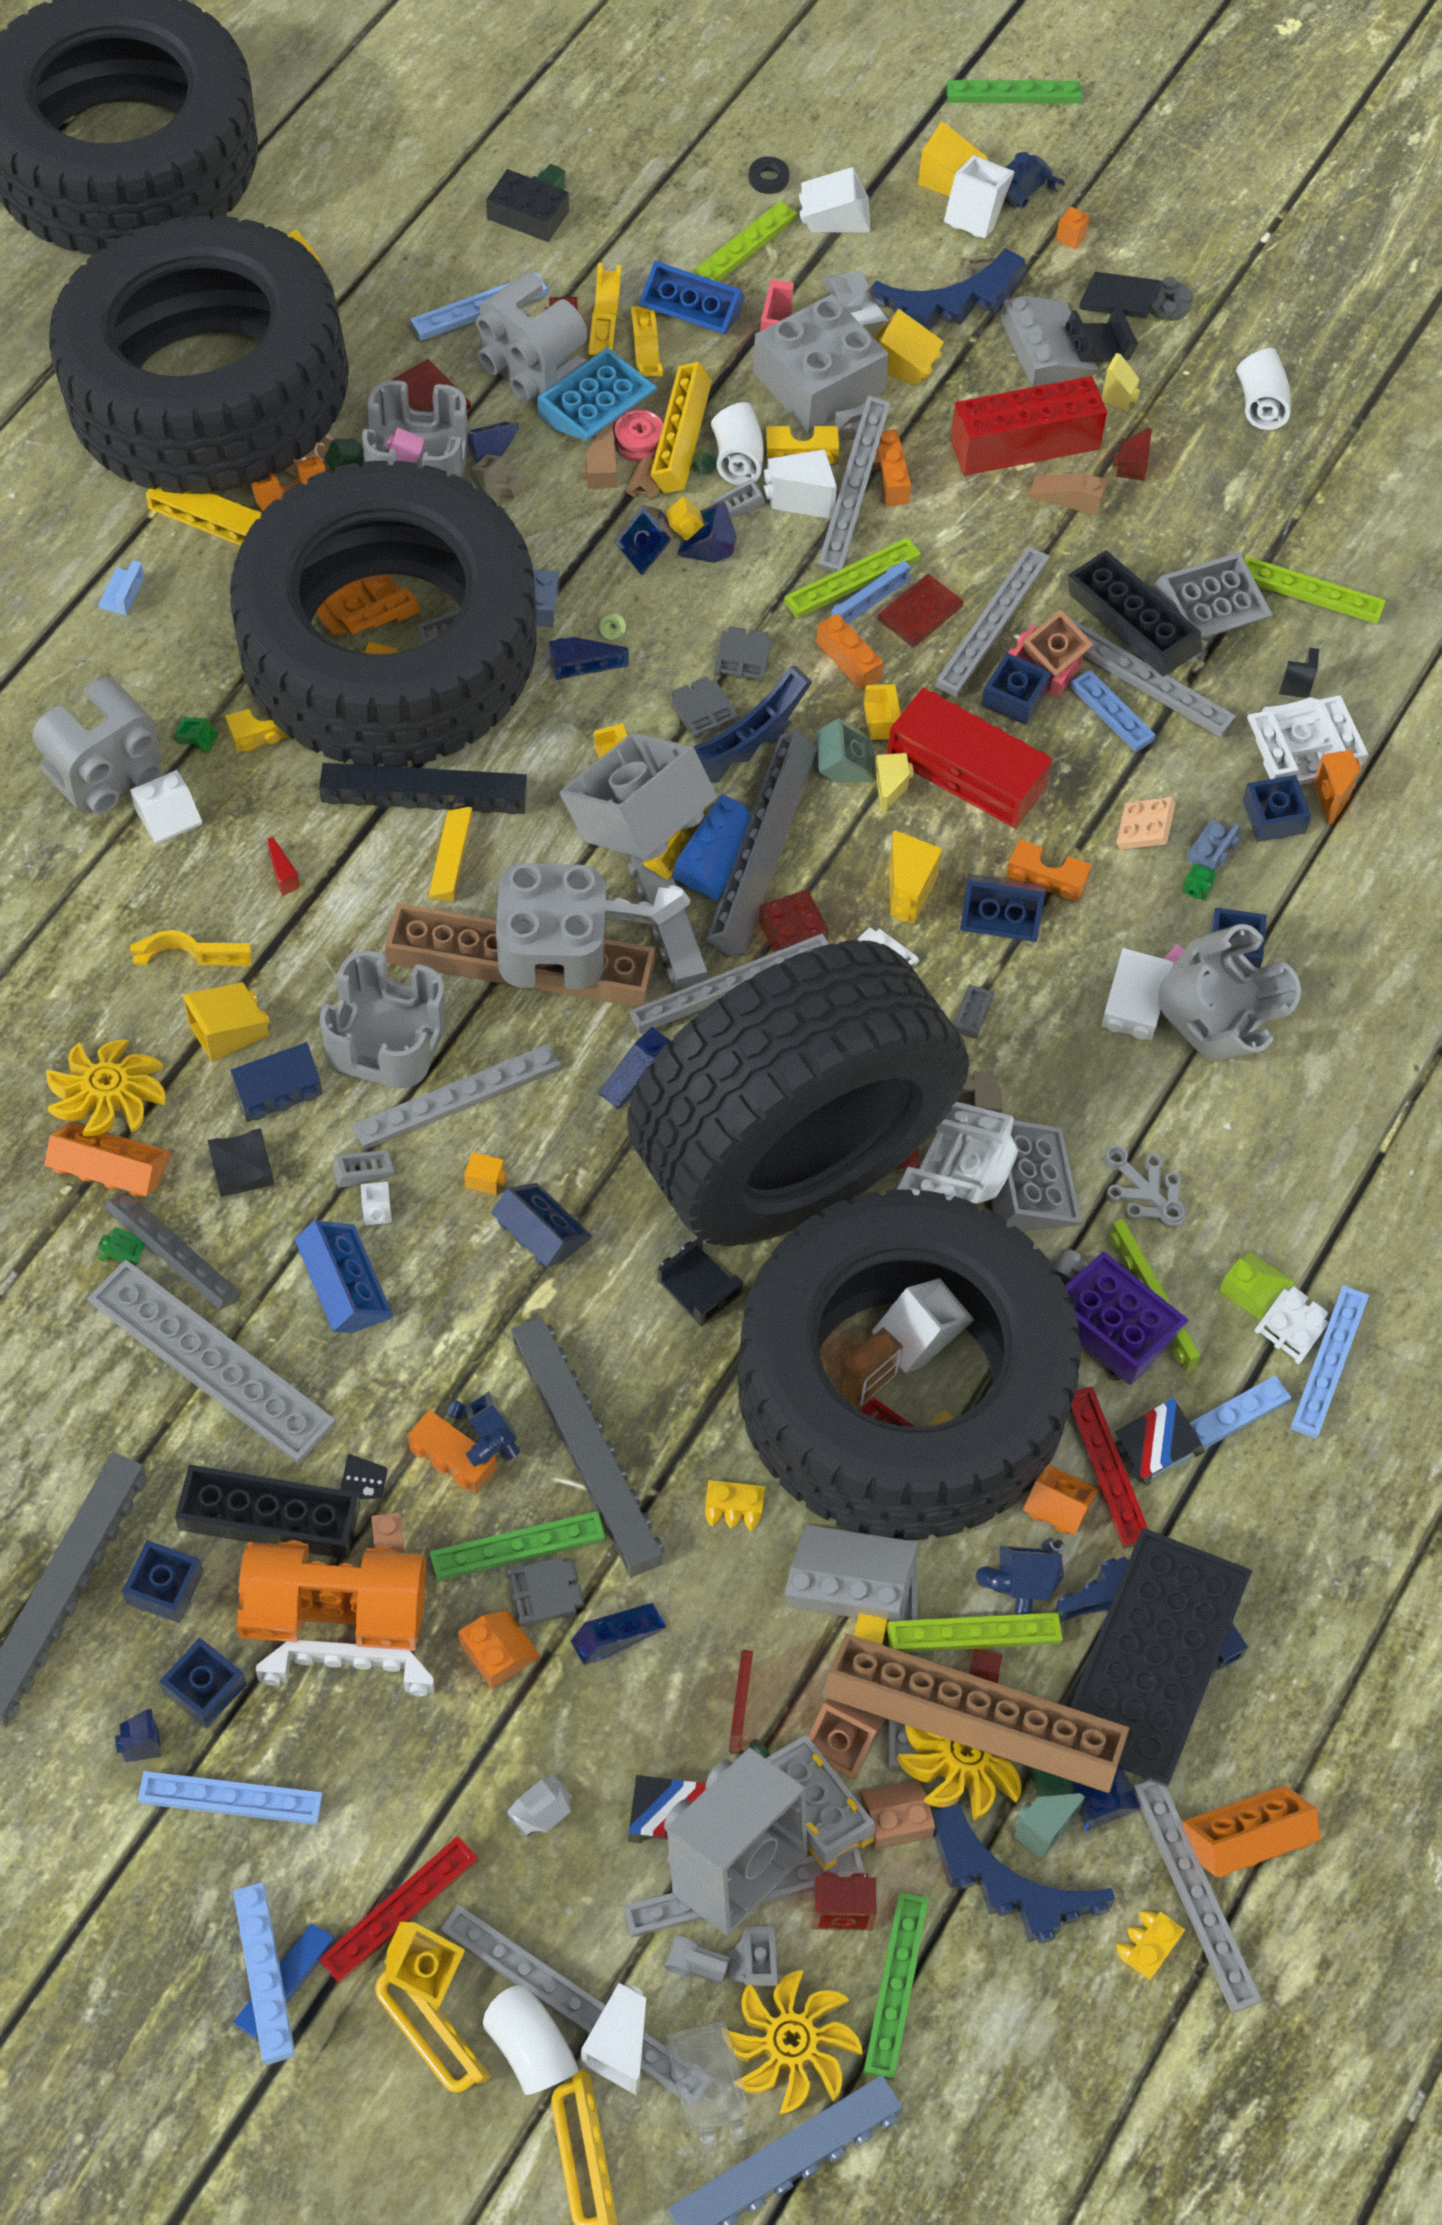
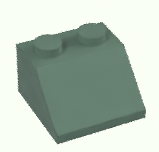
[816,718,876,783]
[1013,1793,1085,1860]

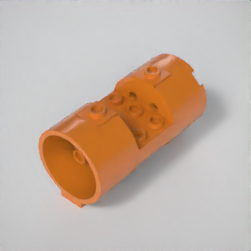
[237,1540,426,1651]

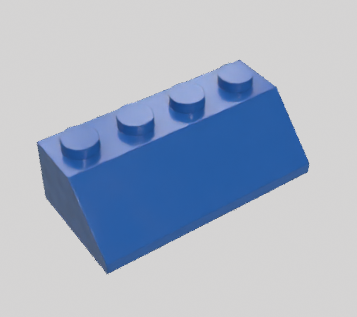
[638,261,745,335]
[671,794,751,901]
[295,1220,393,1333]

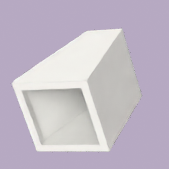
[944,155,1015,238]
[799,167,870,233]
[763,449,837,519]
[1101,948,1174,1041]
[871,1278,974,1373]
[581,1983,646,2095]

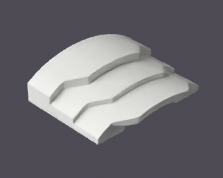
[1247,695,1369,785]
[897,1102,1018,1204]

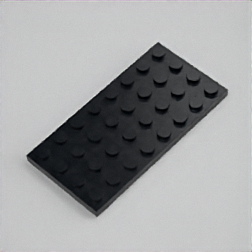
[1070,1527,1252,1788]

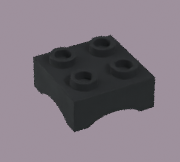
[207,1128,274,1197]

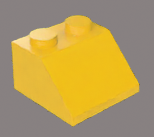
[385,1922,465,2008]

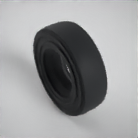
[748,156,789,194]

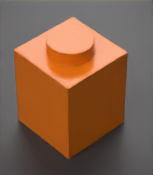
[1056,206,1090,250]

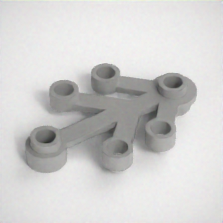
[1105,1145,1187,1227]

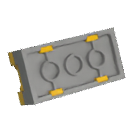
[766,1735,875,1871]

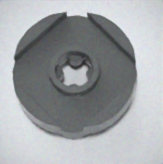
[1149,277,1193,321]

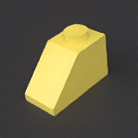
[1102,353,1141,411]
[875,753,913,812]

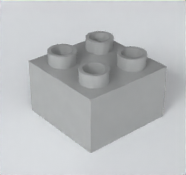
[753,294,889,433]
[559,732,718,860]
[664,1747,808,1936]

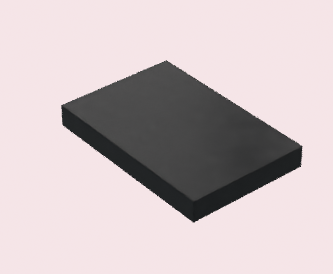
[1080,271,1161,318]

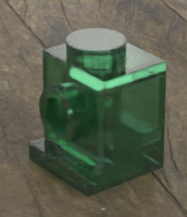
[532,163,566,190]

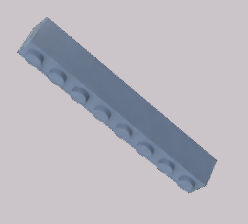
[667,2075,903,2225]

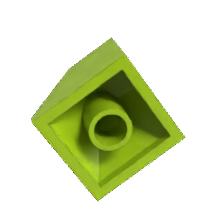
[1219,1251,1296,1320]

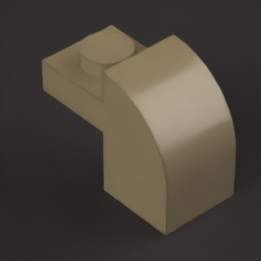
[471,454,530,502]
[956,1071,1003,1113]

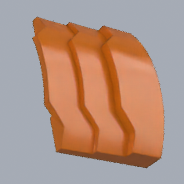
[315,574,420,635]

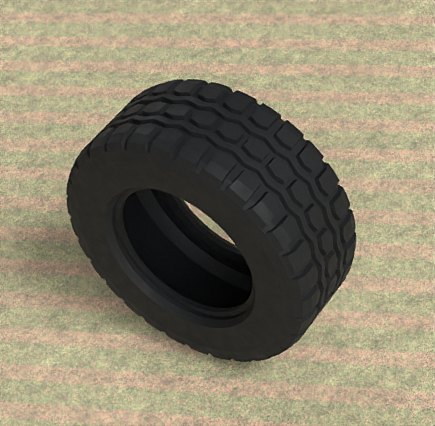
[0,0,258,255]
[49,216,349,494]
[230,460,537,767]
[627,940,969,1246]
[737,1189,1081,1540]

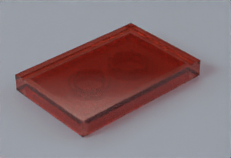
[390,359,471,412]
[877,574,964,648]
[729,1649,753,1755]

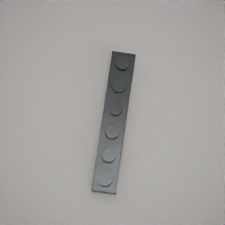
[105,1192,242,1310]

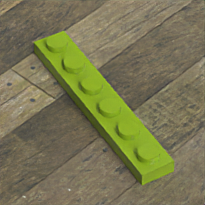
[690,201,797,282]
[784,537,921,619]
[1244,556,1386,624]
[1109,1219,1200,1371]
[887,1613,1063,1653]

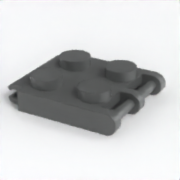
[714,626,772,682]
[671,676,739,739]
[506,1557,584,1627]

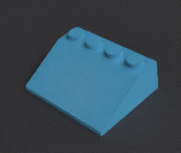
[538,347,657,441]

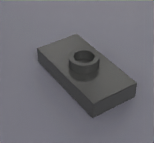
[953,984,994,1039]

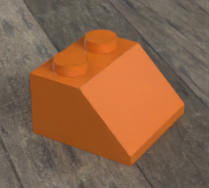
[1313,750,1361,824]
[1023,1464,1099,1535]
[458,1610,541,1689]

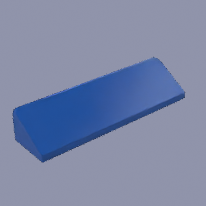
[233,1923,336,2042]

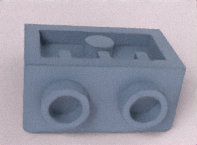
[1186,819,1241,871]

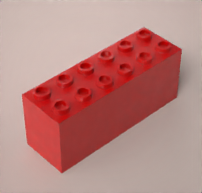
[950,376,1107,476]
[887,687,1053,829]

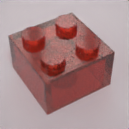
[759,889,829,953]
[812,1872,877,1931]

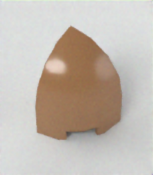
[625,454,659,498]

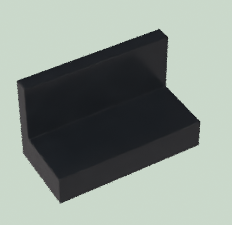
[1279,647,1319,698]

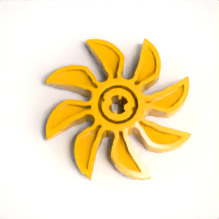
[46,1040,166,1136]
[897,1725,1021,1820]
[721,1970,862,2115]

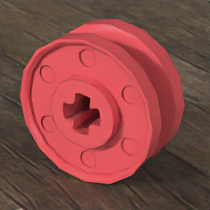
[614,410,663,462]

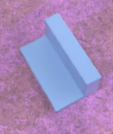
[98,560,145,616]

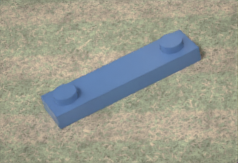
[831,561,911,624]
[1070,670,1156,753]

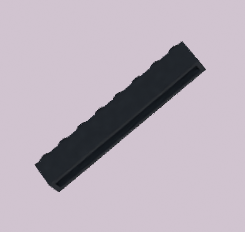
[319,763,527,815]

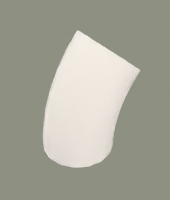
[1236,348,1291,430]
[711,402,764,485]
[483,1985,579,2095]

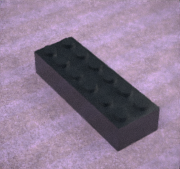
[1068,550,1202,677]
[175,1464,361,1559]

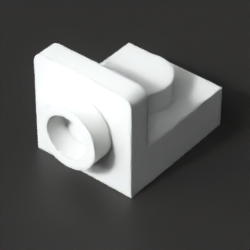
[361,1182,392,1225]

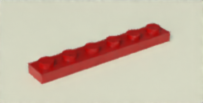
[1070,1386,1149,1549]
[319,1836,478,1984]

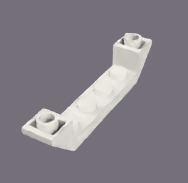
[606,885,690,926]
[256,1640,435,1696]

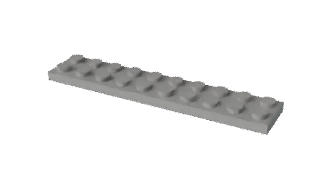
[88,1260,336,1465]

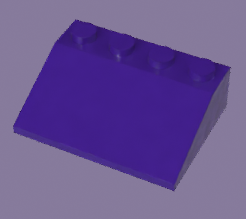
[1065,1251,1189,1386]

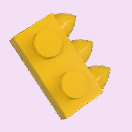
[705,1480,765,1531]
[1116,1910,1185,1980]

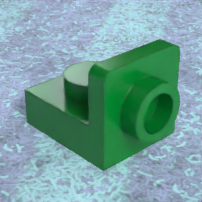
[173,717,219,753]
[1182,863,1218,901]
[98,1227,144,1266]

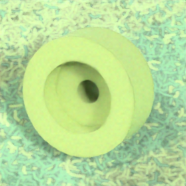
[599,613,626,640]

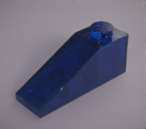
[549,637,629,680]
[598,1027,670,1109]
[570,1603,666,1665]

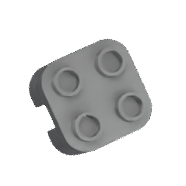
[476,272,587,403]
[362,381,468,478]
[33,677,161,815]
[496,863,606,989]
[1158,924,1301,1062]
[320,951,447,1088]

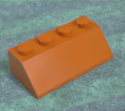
[44,1122,171,1197]
[1182,1785,1320,1877]

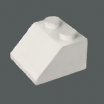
[130,770,203,845]

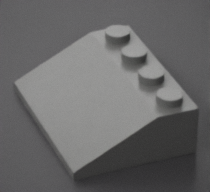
[1000,296,1099,387]
[1151,552,1273,639]
[991,1120,1082,1231]
[785,1525,919,1623]

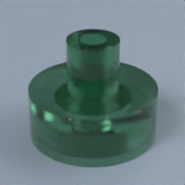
[692,449,717,474]

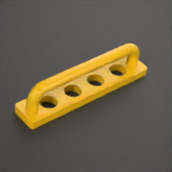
[375,1959,492,2093]
[551,2070,618,2225]

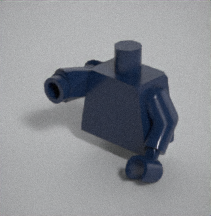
[1004,152,1065,209]
[446,1391,520,1467]
[976,1537,1064,1615]

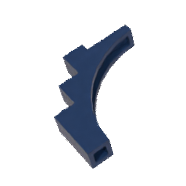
[871,248,1027,331]
[692,666,812,783]
[1054,1556,1248,1670]
[931,1803,1115,1944]

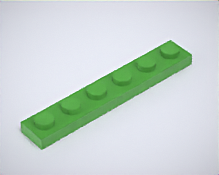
[946,80,1082,104]
[429,1511,605,1582]
[863,1892,929,2081]

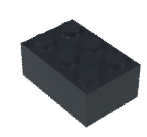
[486,169,569,242]

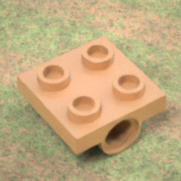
[1116,797,1176,850]

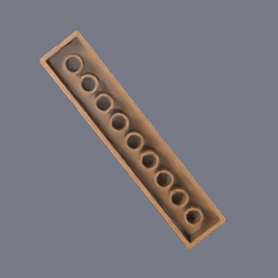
[385,903,655,1007]
[823,1633,1129,1793]

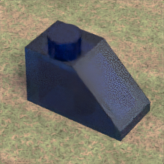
[115,1709,162,1762]

